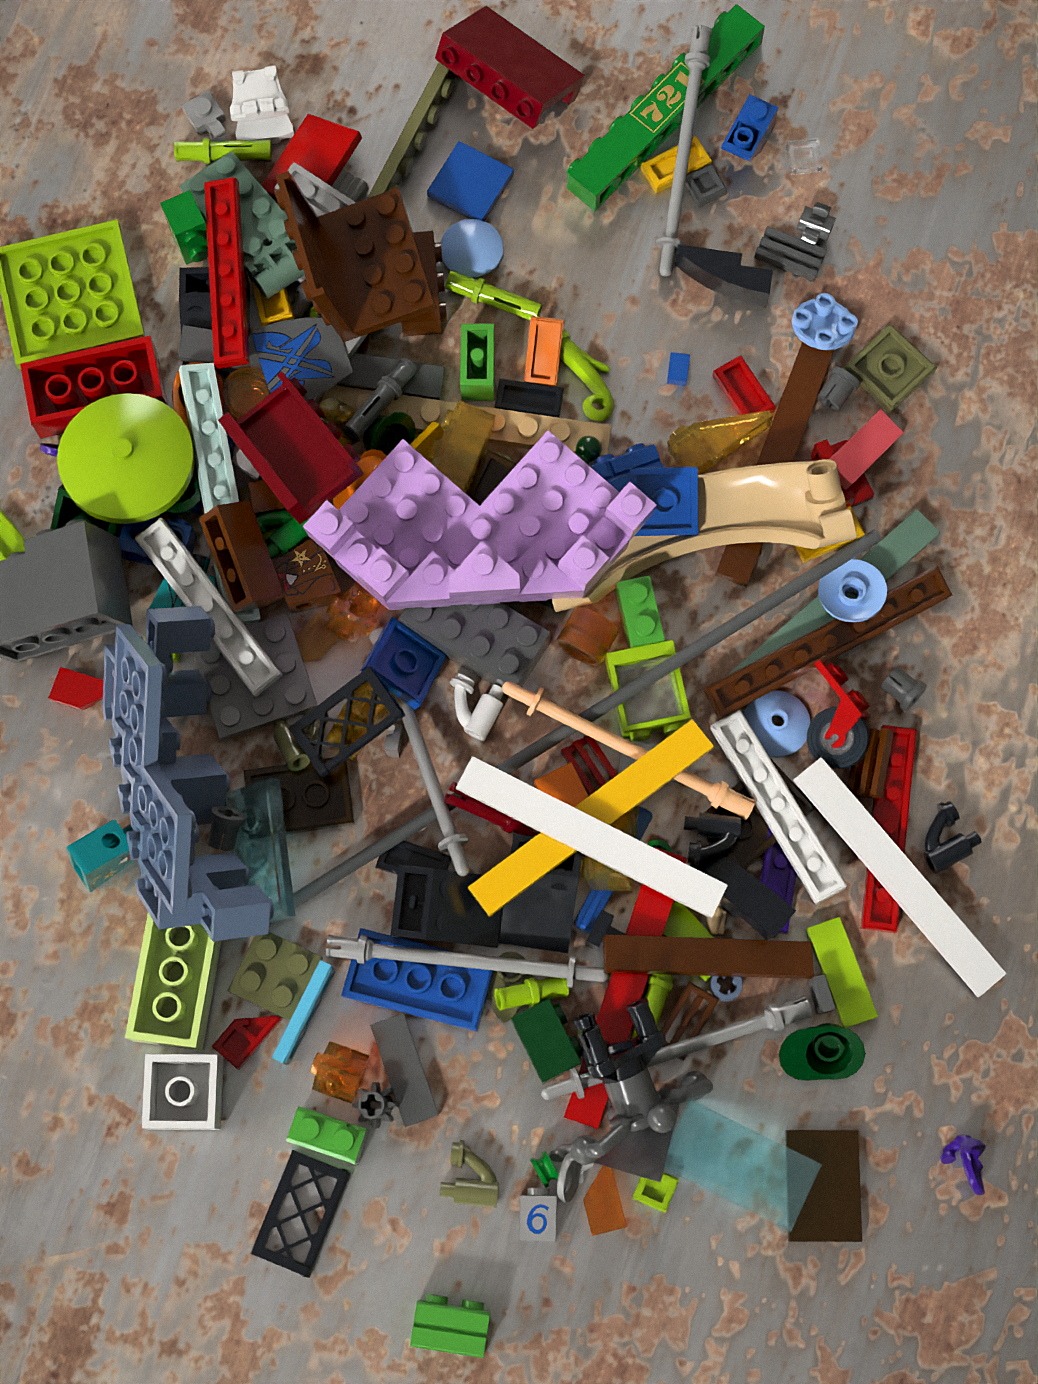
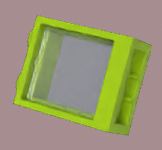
[605,640,691,741]

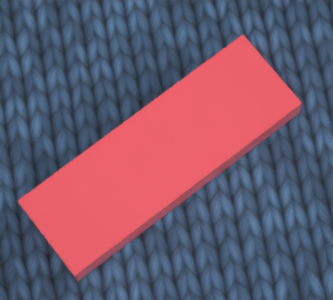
[829,409,904,490]

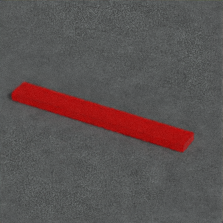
[564,847,688,1129]

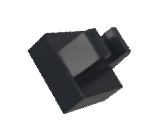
[585,910,625,952]

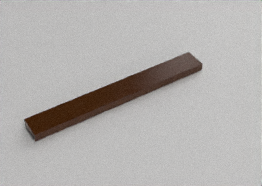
[715,341,834,587]
[703,566,953,718]

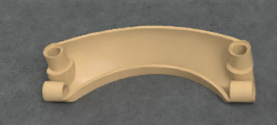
[552,459,857,612]

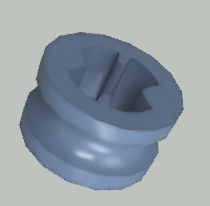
[709,976,743,1002]

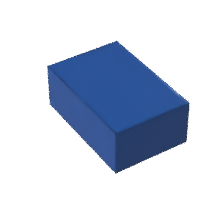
[667,352,690,386]

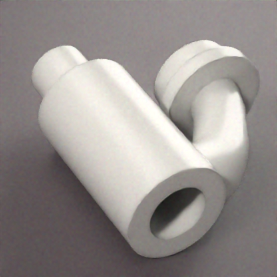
[450,673,504,741]

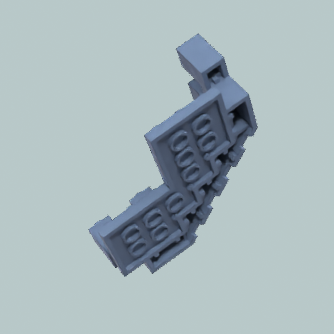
[102,606,274,942]

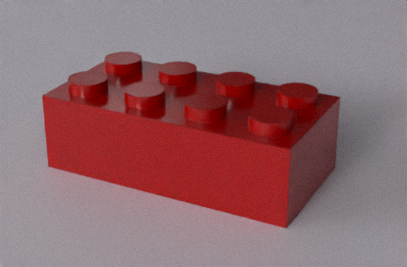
[20,336,168,439]

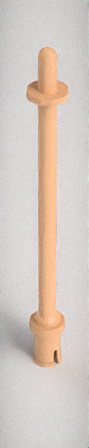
[502,681,756,820]

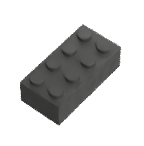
[398,602,551,687]

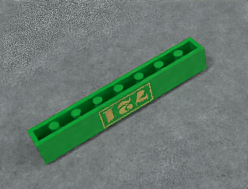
[567,4,765,211]

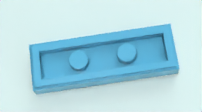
[272,960,335,1065]

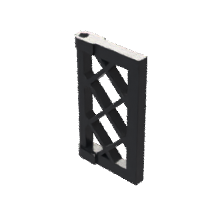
[288,666,405,778]
[250,1150,351,1278]

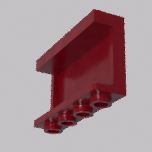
[435,6,585,129]
[218,371,364,524]

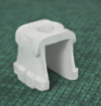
[230,65,294,144]

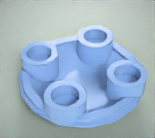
[440,219,503,279]
[791,293,858,350]

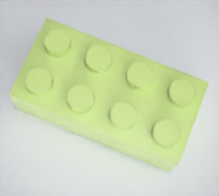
[125,913,222,1051]

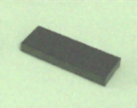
[370,1013,439,1128]

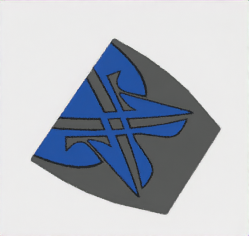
[250,318,353,401]

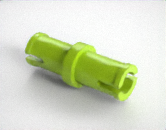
[494,977,569,1011]

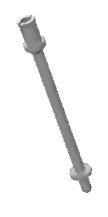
[655,25,712,277]
[368,627,470,876]
[326,934,609,988]
[541,995,812,1100]

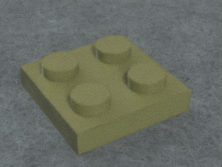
[227,932,323,1021]

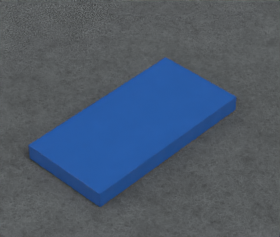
[341,928,494,1032]

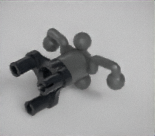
[571,998,713,1165]

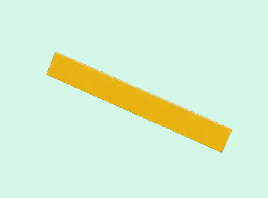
[468,719,714,917]

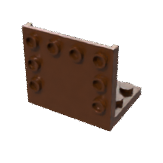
[275,171,437,342]

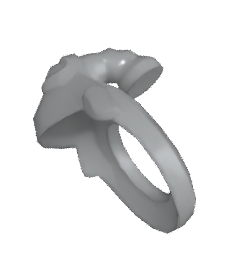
[549,1144,594,1203]

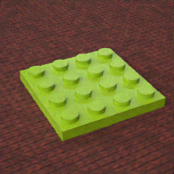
[0,219,146,370]

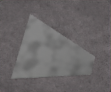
[594,1087,680,1183]

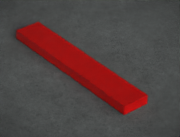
[204,177,250,369]
[860,725,917,934]

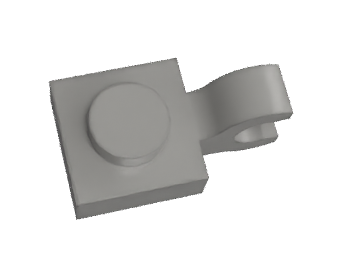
[181,90,229,141]

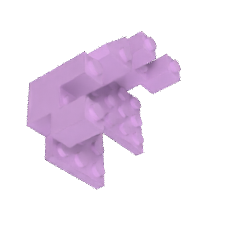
[303,430,657,610]

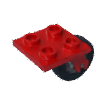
[807,660,871,769]

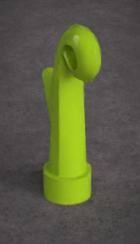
[560,329,614,421]

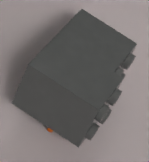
[0,519,133,663]

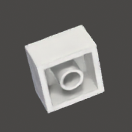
[142,1054,224,1130]

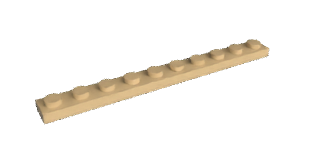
[317,385,612,457]

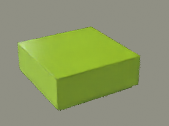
[632,1172,679,1213]

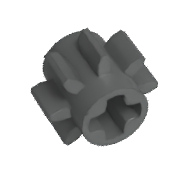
[797,202,836,245]
[352,1082,400,1128]

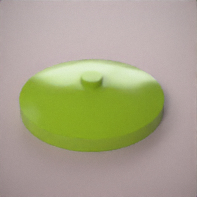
[57,393,195,524]

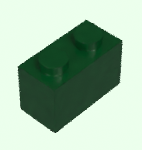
[511,999,583,1085]

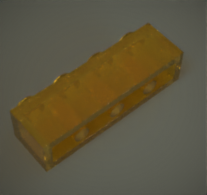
[429,400,496,494]

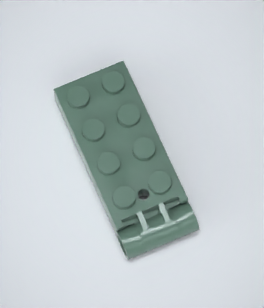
[179,151,304,299]

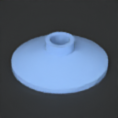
[818,559,887,622]
[743,690,810,758]

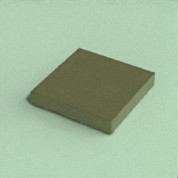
[844,324,937,414]

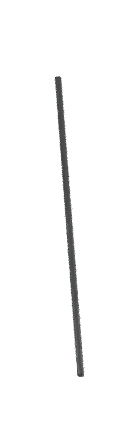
[269,529,881,925]

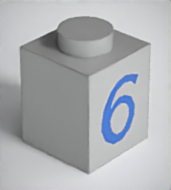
[519,1188,557,1242]

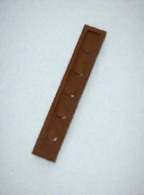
[603,935,814,979]

